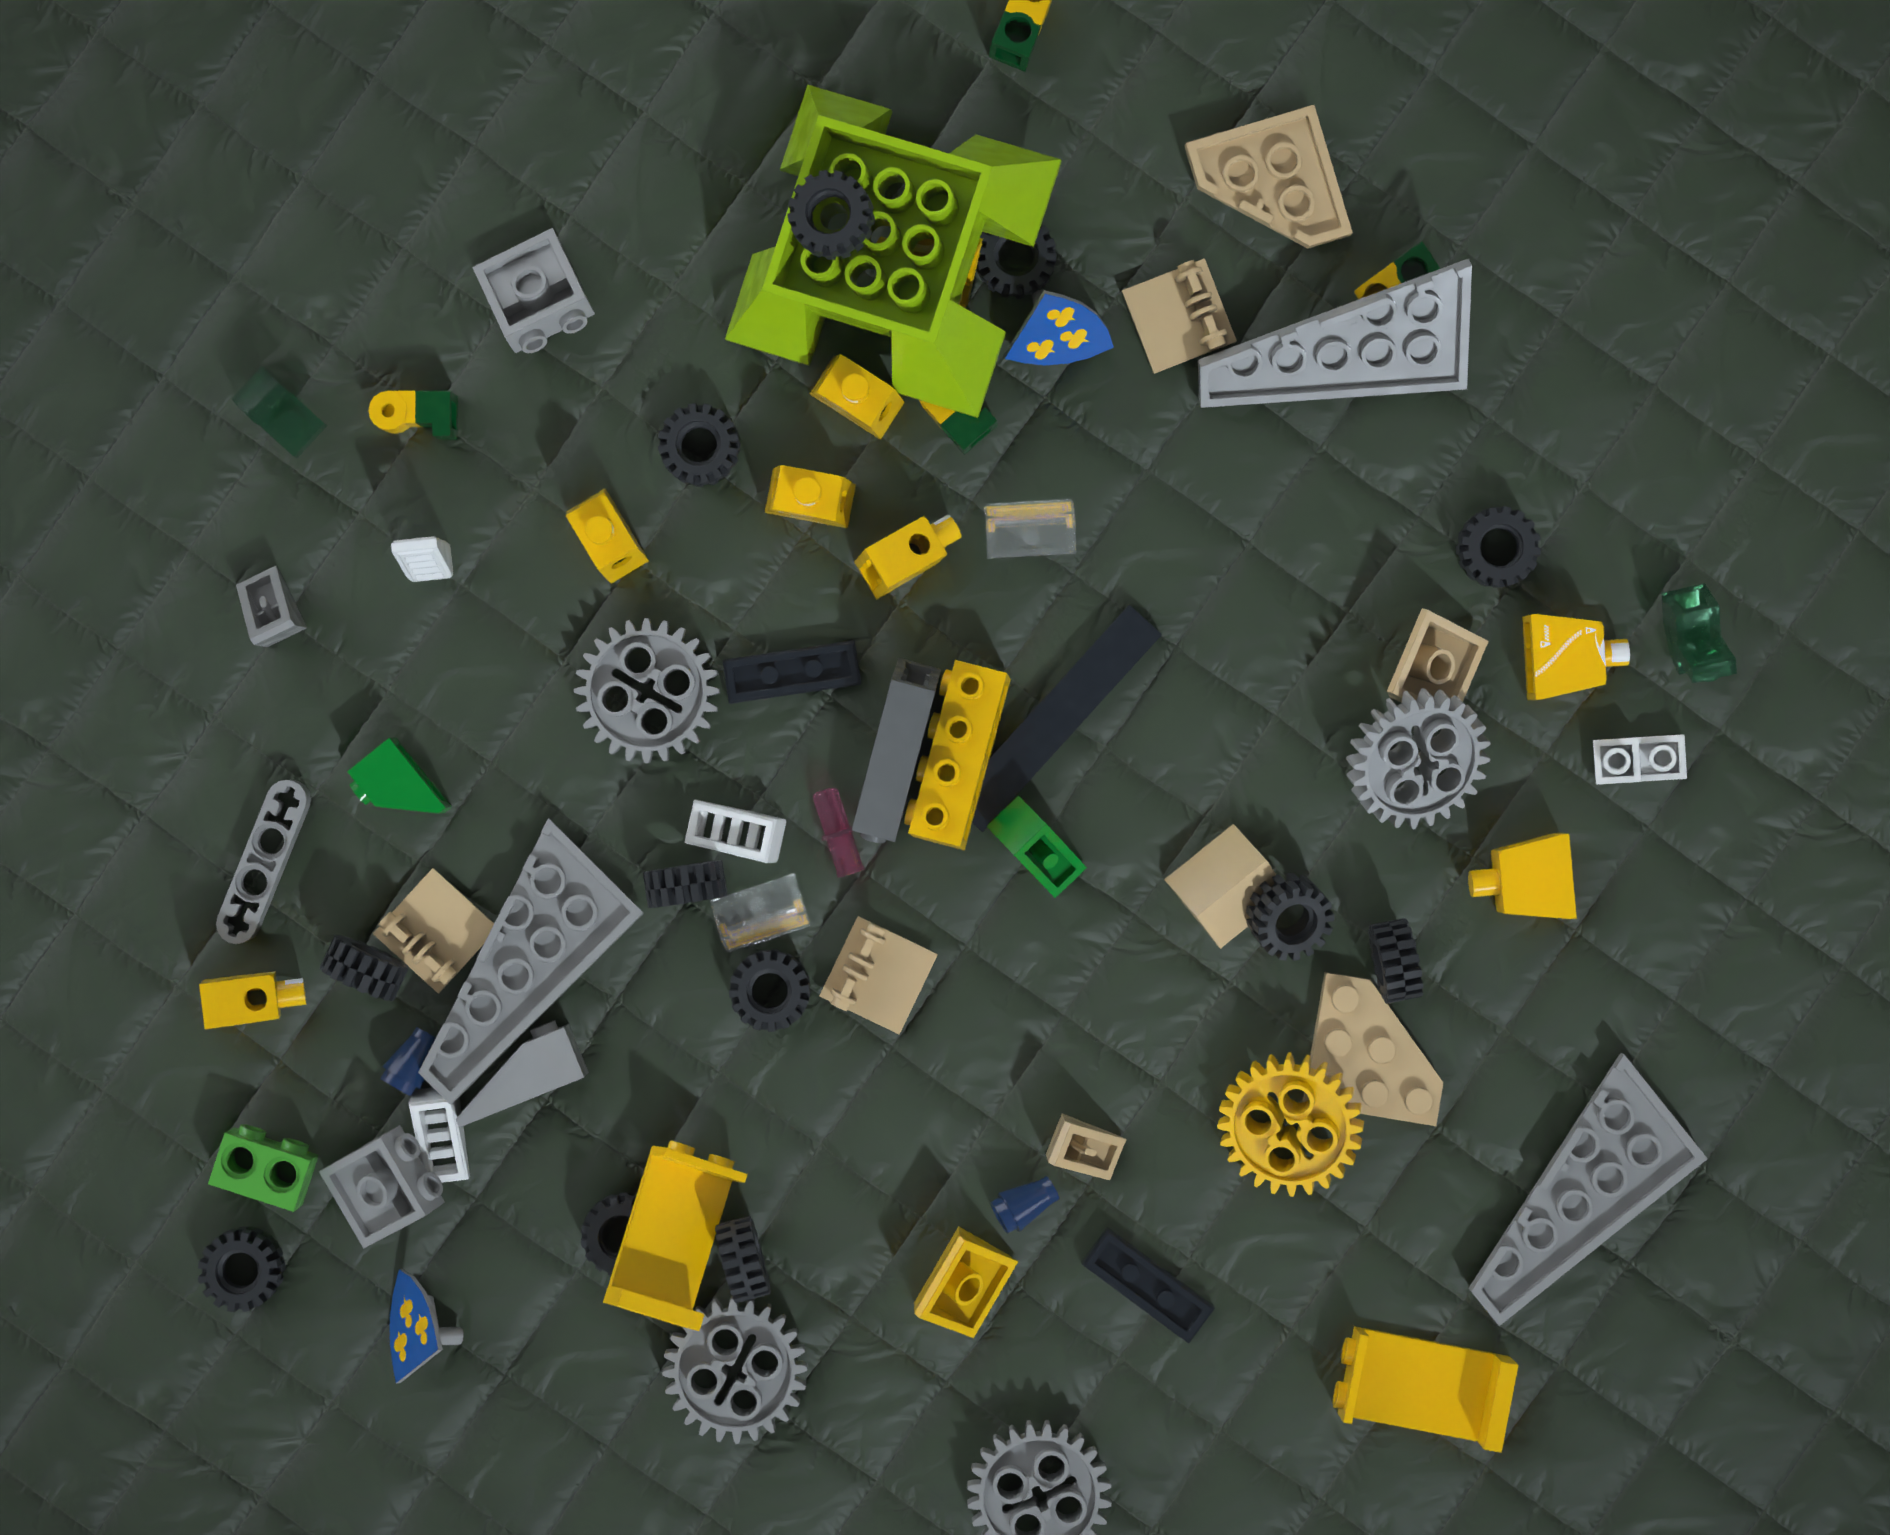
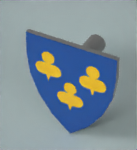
[1003,290,1114,366]
[390,1269,463,1383]

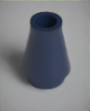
[380,1027,436,1096]
[990,1176,1060,1234]

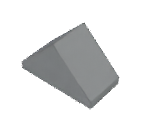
[236,566,307,647]

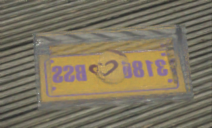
[985,499,1076,558]
[710,874,811,952]

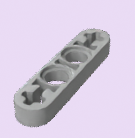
[216,780,311,944]

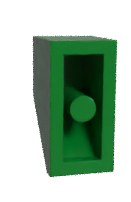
[347,738,452,814]
[986,796,1087,898]

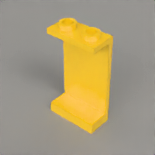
[603,1141,747,1331]
[1333,1326,1519,1453]

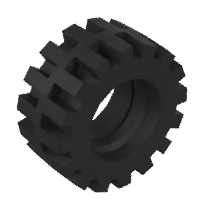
[787,170,875,260]
[1456,506,1541,588]
[581,1193,636,1276]
[715,1216,771,1303]

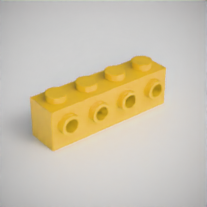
[904,660,1011,850]

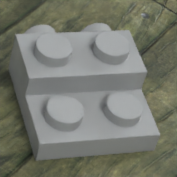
[472,228,595,353]
[319,1125,445,1249]

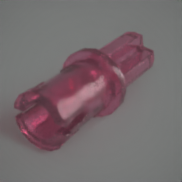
[813,787,865,878]

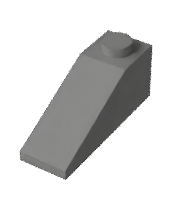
[455,1020,589,1127]

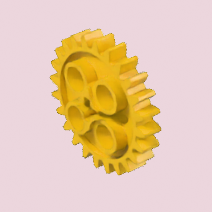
[1217,1052,1364,1197]

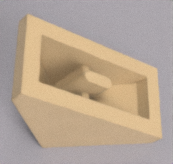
[1046,1113,1126,1180]

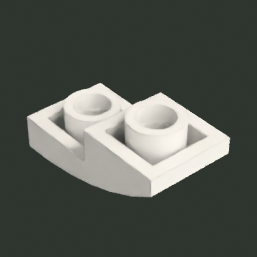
[1593,734,1687,785]

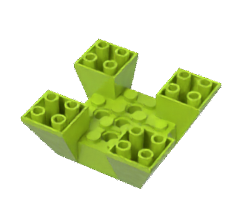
[725,85,1062,418]

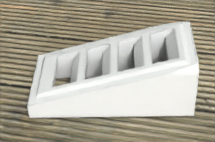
[391,536,453,582]
[685,799,786,863]
[409,1088,470,1183]

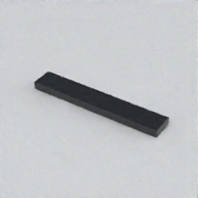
[972,605,1162,832]

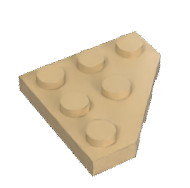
[1184,105,1353,249]
[1303,972,1444,1126]

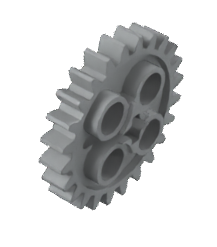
[574,618,720,763]
[1346,688,1490,829]
[662,1296,808,1444]
[967,1420,1112,1535]

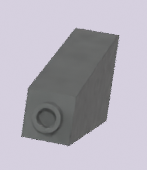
[851,658,941,843]

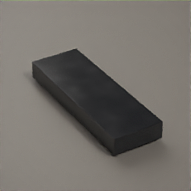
[722,640,861,704]
[1081,1227,1215,1344]

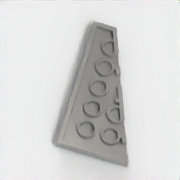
[1198,258,1472,408]
[418,818,644,1104]
[1468,1053,1708,1326]

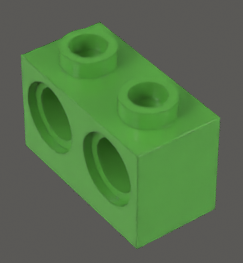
[208,1124,319,1212]

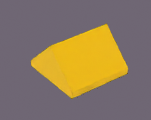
[914,1226,1018,1338]

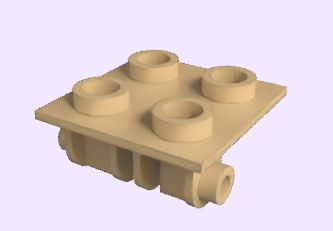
[1122,258,1237,374]
[373,868,494,994]
[820,916,938,1035]

